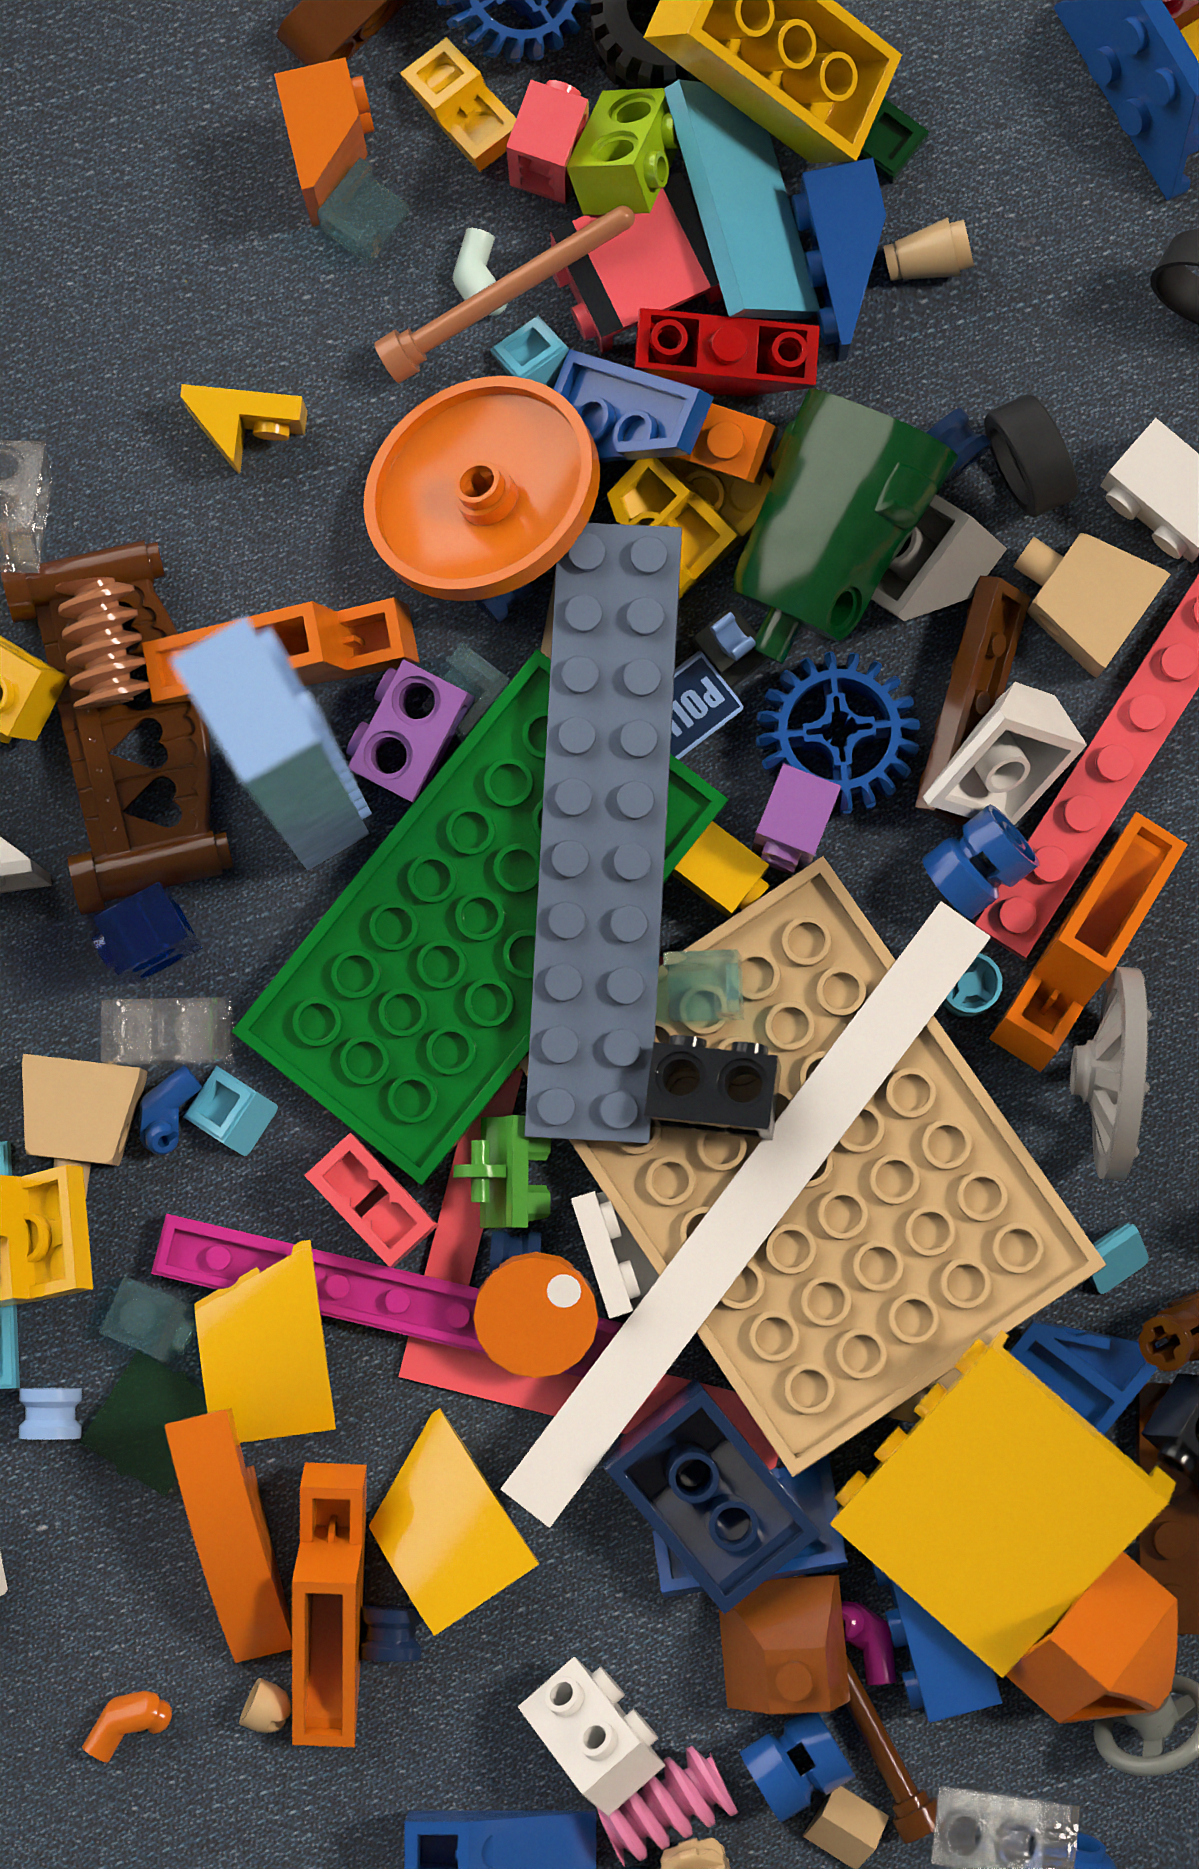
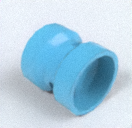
[941,953,1002,1018]

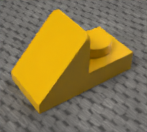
[180,384,307,474]

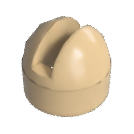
[239,1678,291,1733]

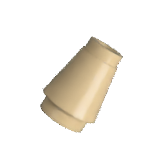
[883,217,974,281]

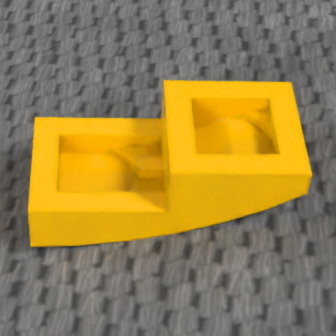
[400,37,517,172]

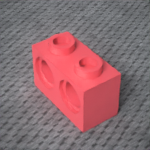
[506,80,589,204]
[304,1133,439,1268]

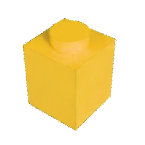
[672,821,770,919]

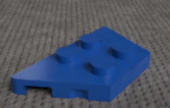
[1053,0,1199,201]
[1008,1319,1160,1436]

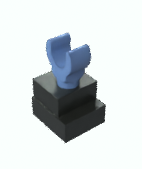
[690,605,769,689]

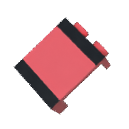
[550,171,723,354]

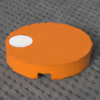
[473,1252,599,1378]

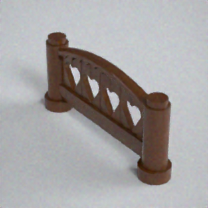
[0,540,234,915]

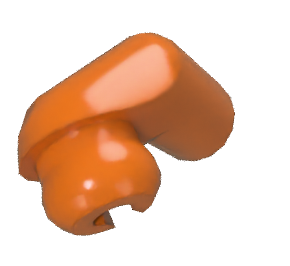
[82,1690,172,1763]

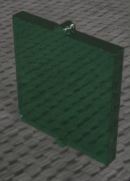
[80,1350,208,1497]

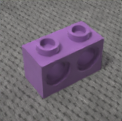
[346,659,475,803]
[751,763,841,874]

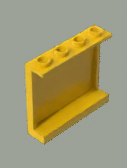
[830,1329,1176,1678]

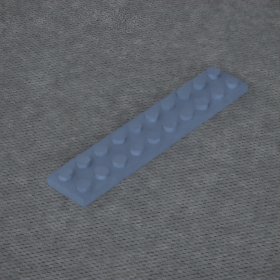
[525,523,682,1143]

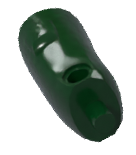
[733,388,958,665]

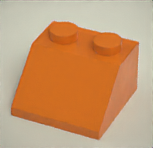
[274,57,375,227]

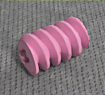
[597,1746,738,1867]

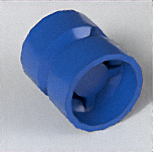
[922,804,1040,919]
[739,1712,856,1823]

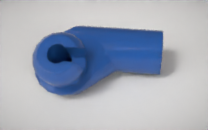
[139,1064,203,1155]

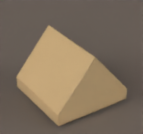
[803,1786,889,1869]

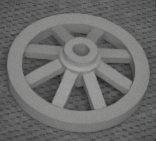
[1070,966,1152,1181]

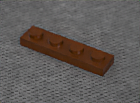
[915,575,1031,826]
[1136,1382,1199,1635]

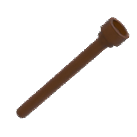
[793,1575,948,1844]

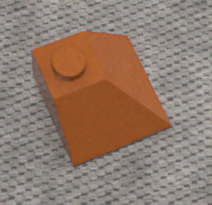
[718,1574,850,1714]

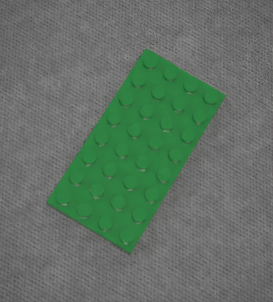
[231,649,729,1185]

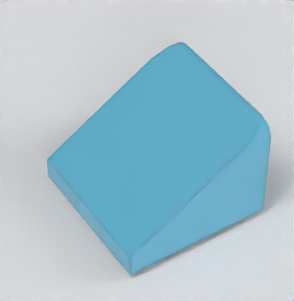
[490,316,569,389]
[183,1066,278,1156]
[1088,1223,1149,1294]

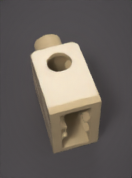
[1013,533,1171,678]
[22,1054,148,1198]

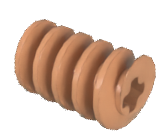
[55,577,150,709]

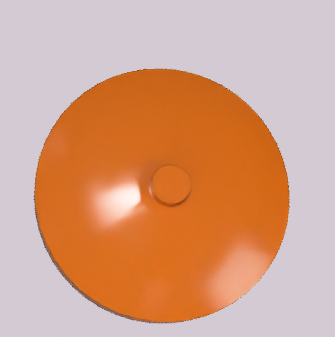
[363,376,600,601]

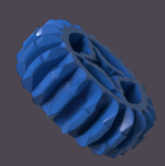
[437,0,591,63]
[755,652,920,816]

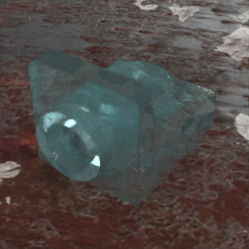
[99,1276,196,1363]

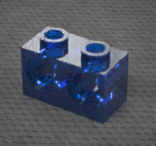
[92,882,203,983]

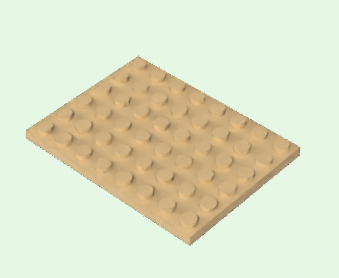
[519,856,1107,1477]

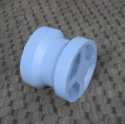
[19,1387,82,1440]

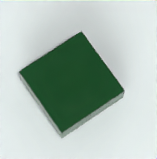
[858,98,930,183]

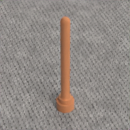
[374,205,635,384]

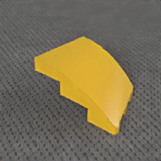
[607,457,773,599]
[0,1165,93,1307]
[194,1240,336,1443]
[369,1408,539,1636]

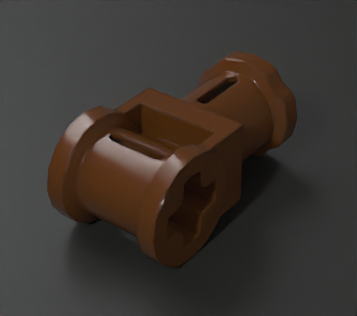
[1138,1290,1199,1372]

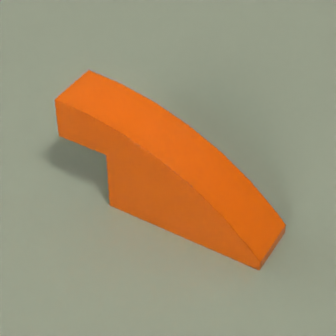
[142,597,419,704]
[989,811,1188,1072]
[164,1407,292,1663]
[292,1462,367,1747]

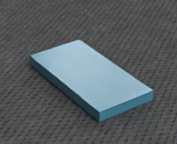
[664,80,820,319]

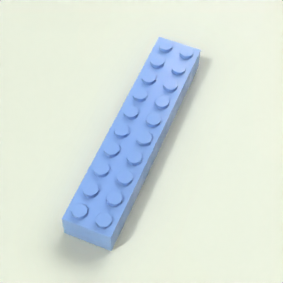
[170,616,372,871]

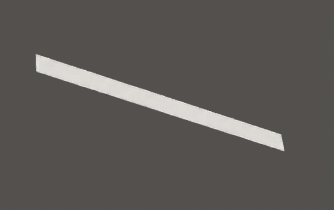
[501,901,991,1528]

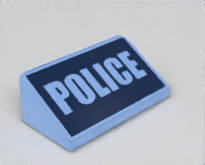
[670,651,744,760]

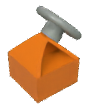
[1005,1552,1199,1776]

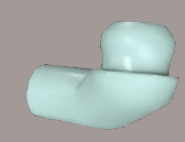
[453,228,508,316]

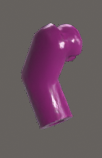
[842,1601,897,1685]

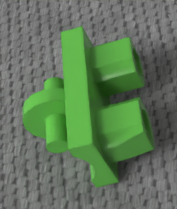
[454,1115,551,1228]

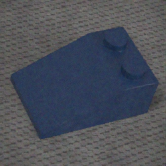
[601,1378,821,1615]

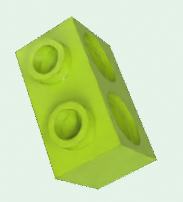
[566,88,681,215]

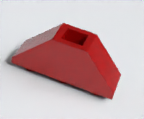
[634,308,820,397]

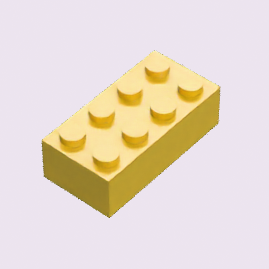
[643,0,902,163]

